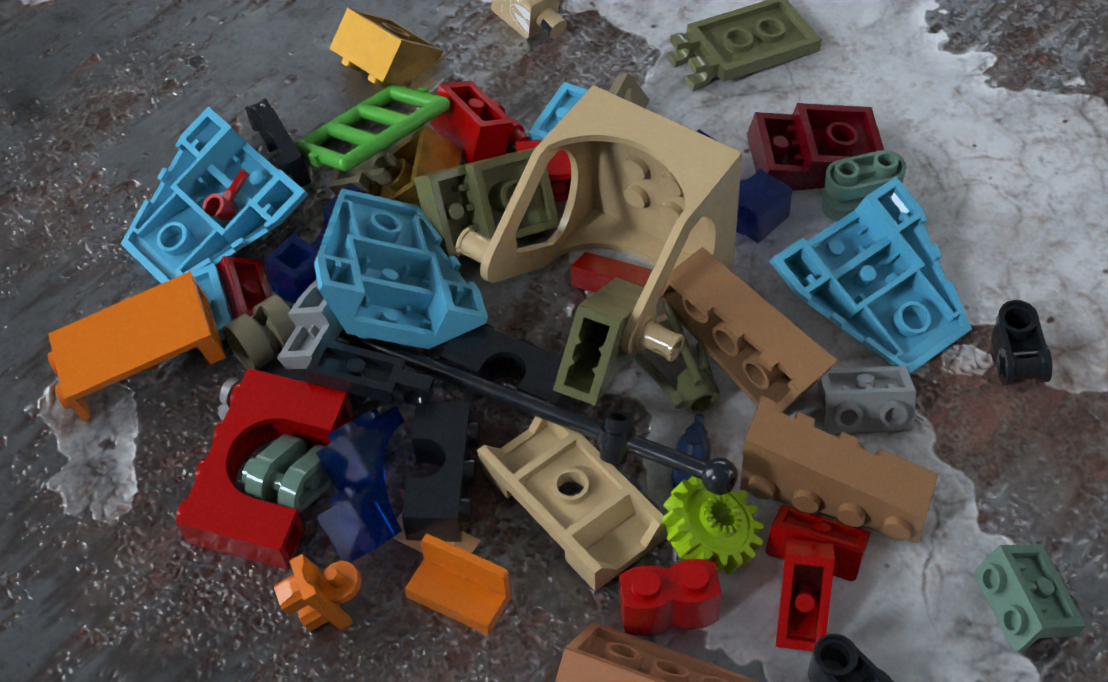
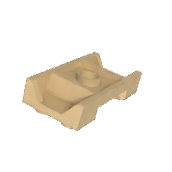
[477,401,667,592]

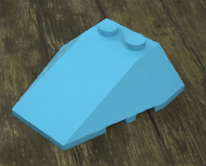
[120,107,308,284]
[769,176,972,375]
[314,188,488,349]

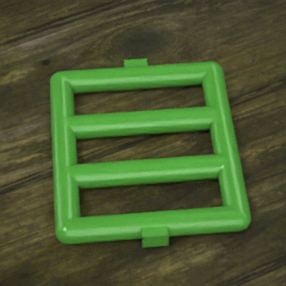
[294,85,450,172]

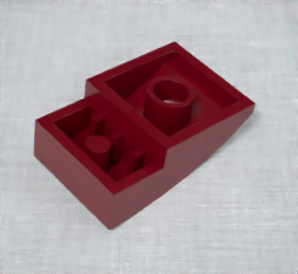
[747,103,884,192]

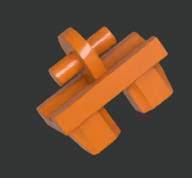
[274,554,362,631]

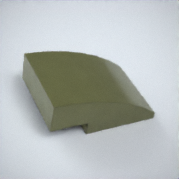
[414,147,560,257]

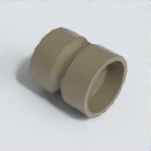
[223,295,296,370]

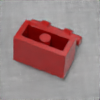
[430,81,530,164]

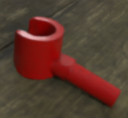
[203,170,249,221]

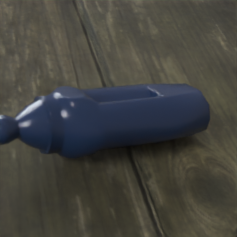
[671,414,711,488]

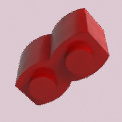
[619,559,722,636]

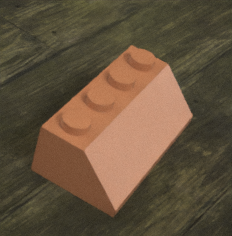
[555,621,760,682]

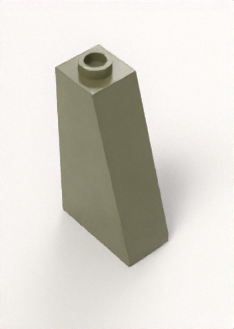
[553,277,644,405]

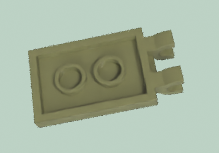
[667,0,822,91]

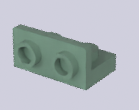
[974,544,1086,652]

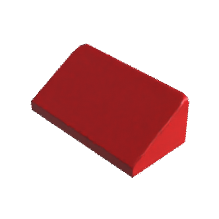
[571,252,652,292]
[217,256,272,319]
[765,505,871,581]

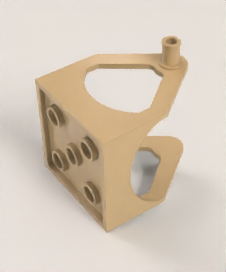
[455,85,742,362]

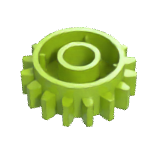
[662,476,764,575]

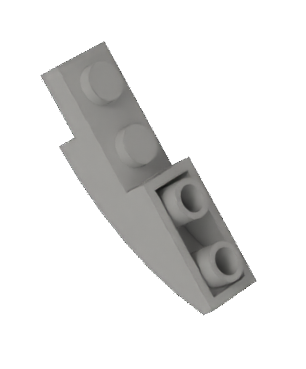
[277,279,344,370]

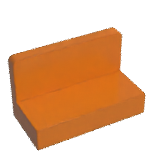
[405,534,512,636]

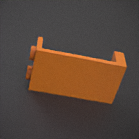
[47,271,227,421]

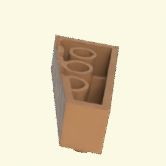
[659,247,838,413]
[740,395,938,543]

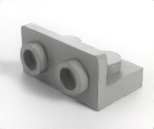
[817,366,916,434]

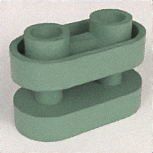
[821,150,906,221]
[242,434,338,513]

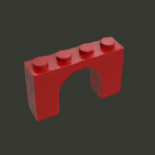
[176,368,354,570]

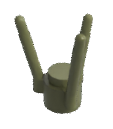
[635,302,720,414]

